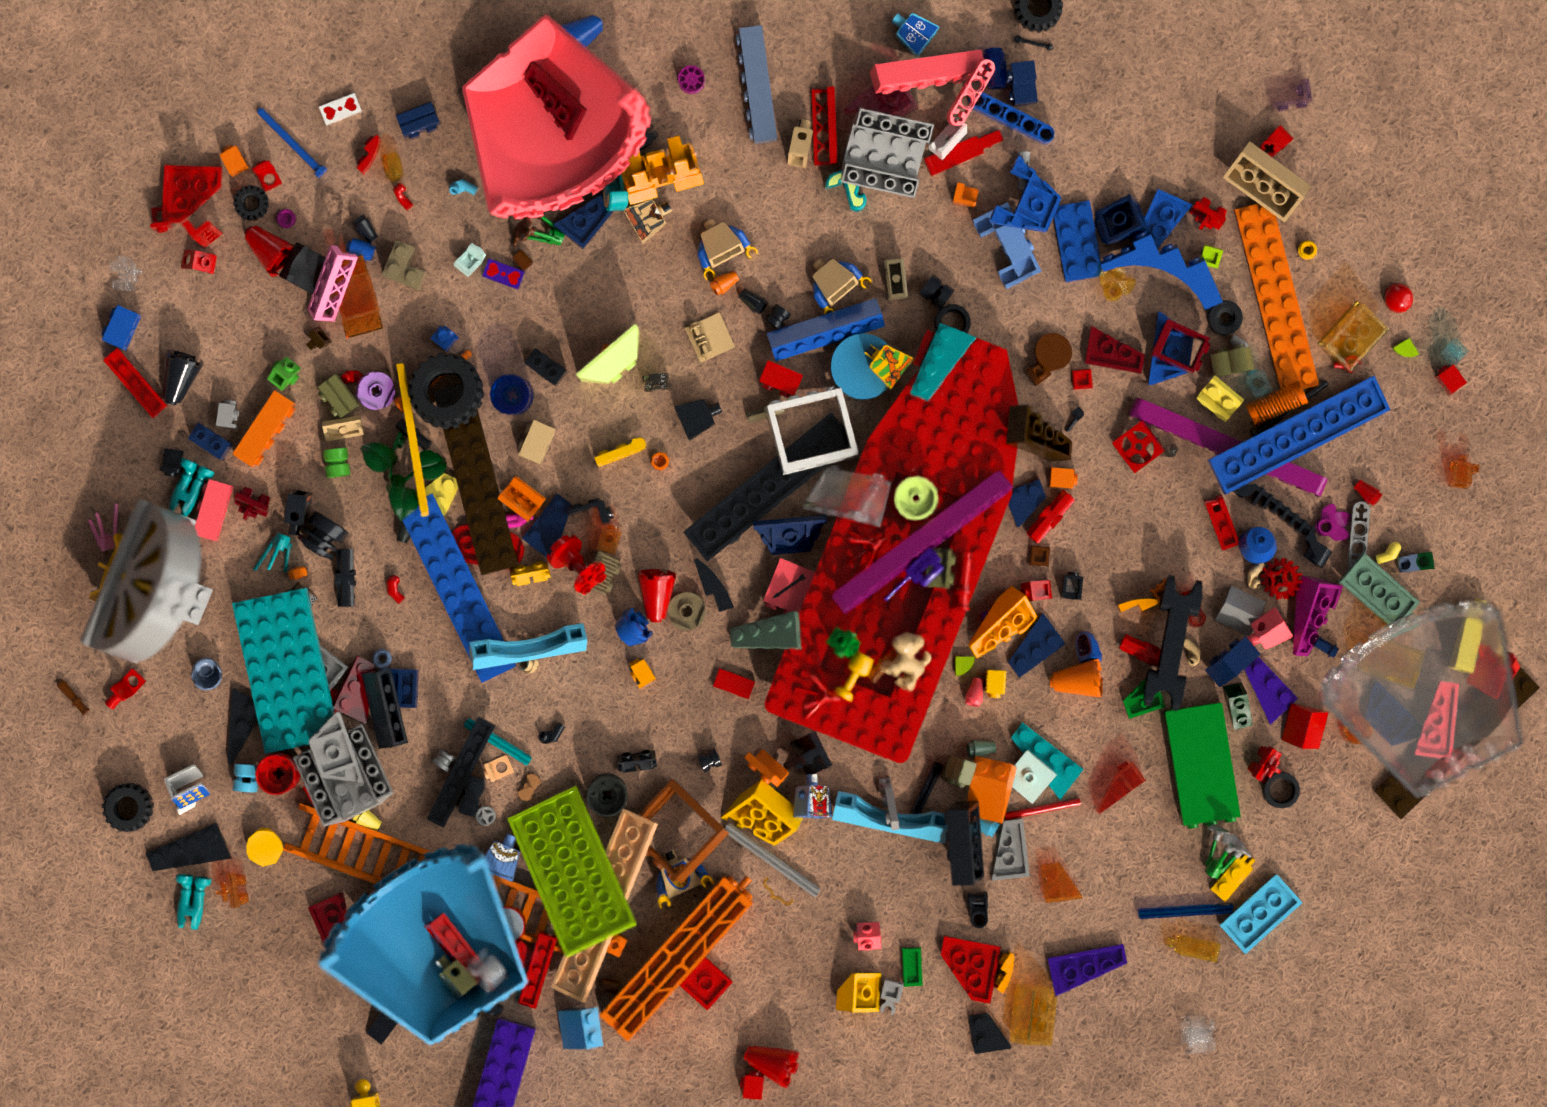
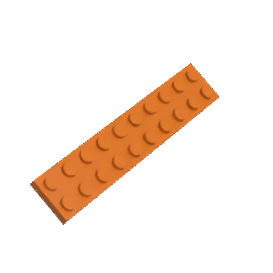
[1234,204,1319,394]

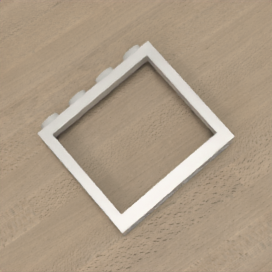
[766,386,859,475]

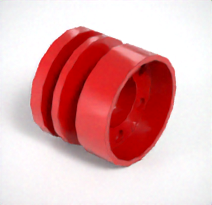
[255,752,301,795]

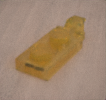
[1165,935,1221,963]

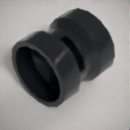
[765,304,791,329]
[697,748,722,773]

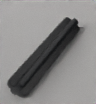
[911,762,943,814]

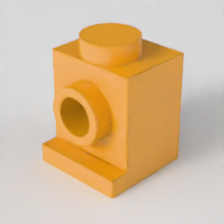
[629,658,656,689]

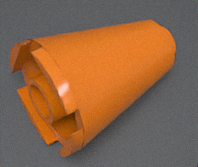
[1049,659,1103,698]

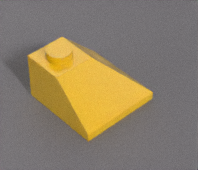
[836,973,881,1012]

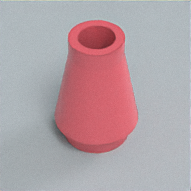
[964,677,984,707]

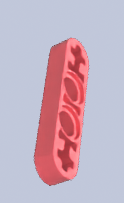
[947,59,995,126]

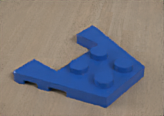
[988,156,1062,232]

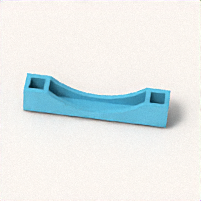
[469,623,587,670]
[832,791,948,844]

